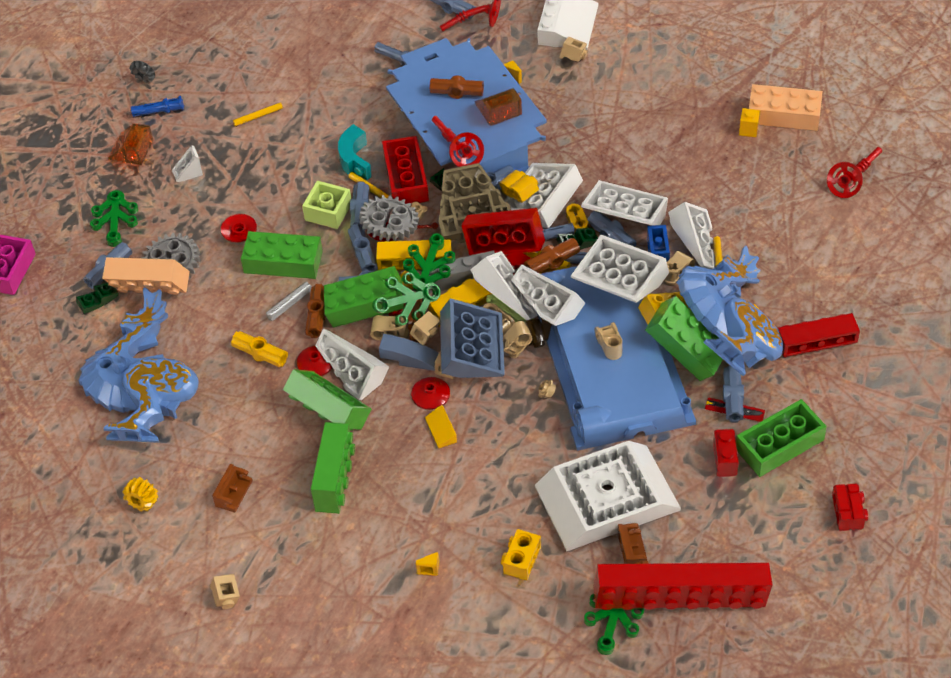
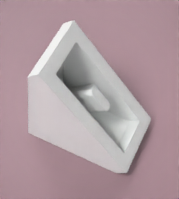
[172,145,203,182]

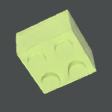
[302,181,351,229]

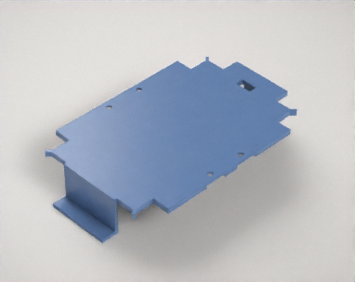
[386,38,547,190]

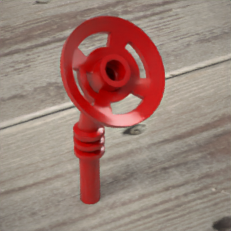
[440,0,501,31]
[432,116,484,167]
[827,147,882,198]

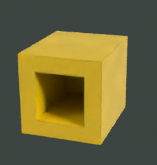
[739,108,760,137]

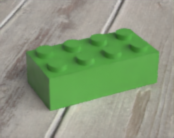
[241,231,323,279]
[324,266,404,328]
[645,296,723,381]
[283,369,372,431]
[736,399,827,477]
[311,422,355,514]

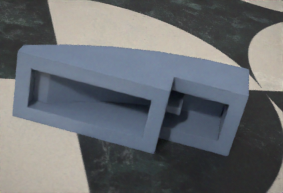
[379,334,439,371]

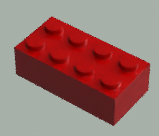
[382,136,429,204]
[461,208,545,256]

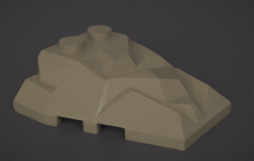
[439,163,511,243]

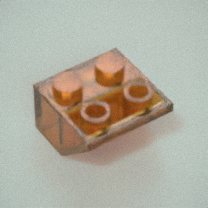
[475,88,522,126]
[108,123,154,165]

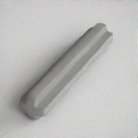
[266,282,312,321]

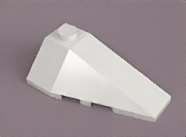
[668,202,715,269]
[470,251,538,320]
[511,264,585,326]
[315,329,389,400]

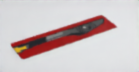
[705,397,765,422]

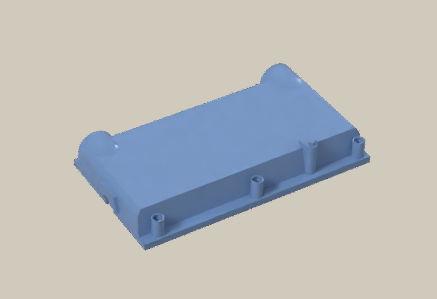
[536,266,696,451]

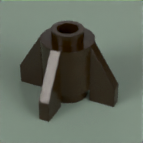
[526,318,552,348]

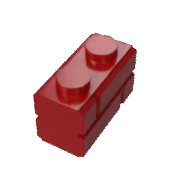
[713,429,739,477]
[832,483,868,531]

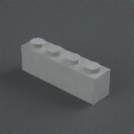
[428,251,495,293]

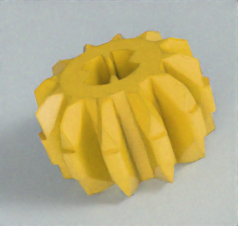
[123,477,159,512]

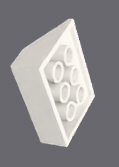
[537,0,598,50]
[504,163,583,228]
[581,180,668,226]
[571,235,669,303]

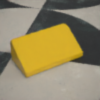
[425,405,457,449]

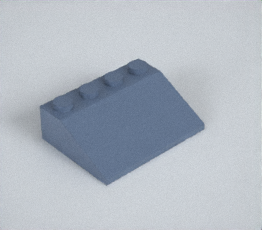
[440,298,505,378]

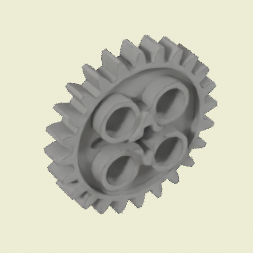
[359,195,419,242]
[142,233,201,279]

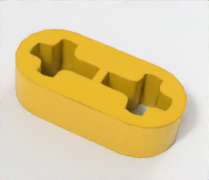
[566,203,588,233]

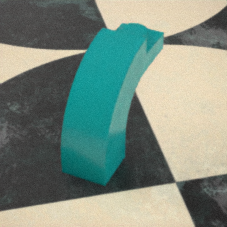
[338,124,372,180]

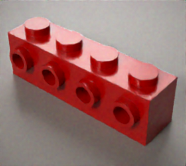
[778,313,860,357]

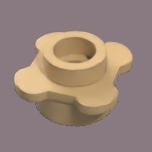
[411,202,428,220]
[538,380,556,399]

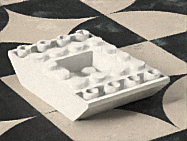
[535,441,681,551]

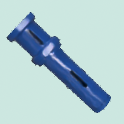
[131,95,184,117]

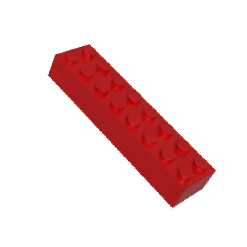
[593,563,773,610]

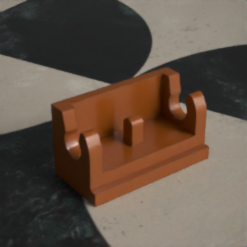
[212,464,253,513]
[618,523,649,564]

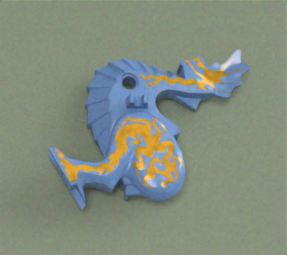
[676,246,783,376]
[78,288,199,443]

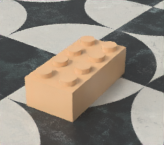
[749,84,822,131]
[102,257,190,295]

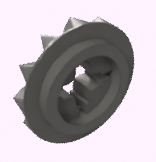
[129,61,155,83]

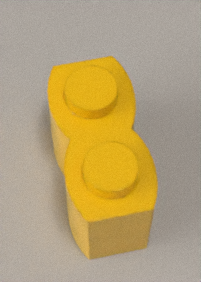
[499,170,539,203]

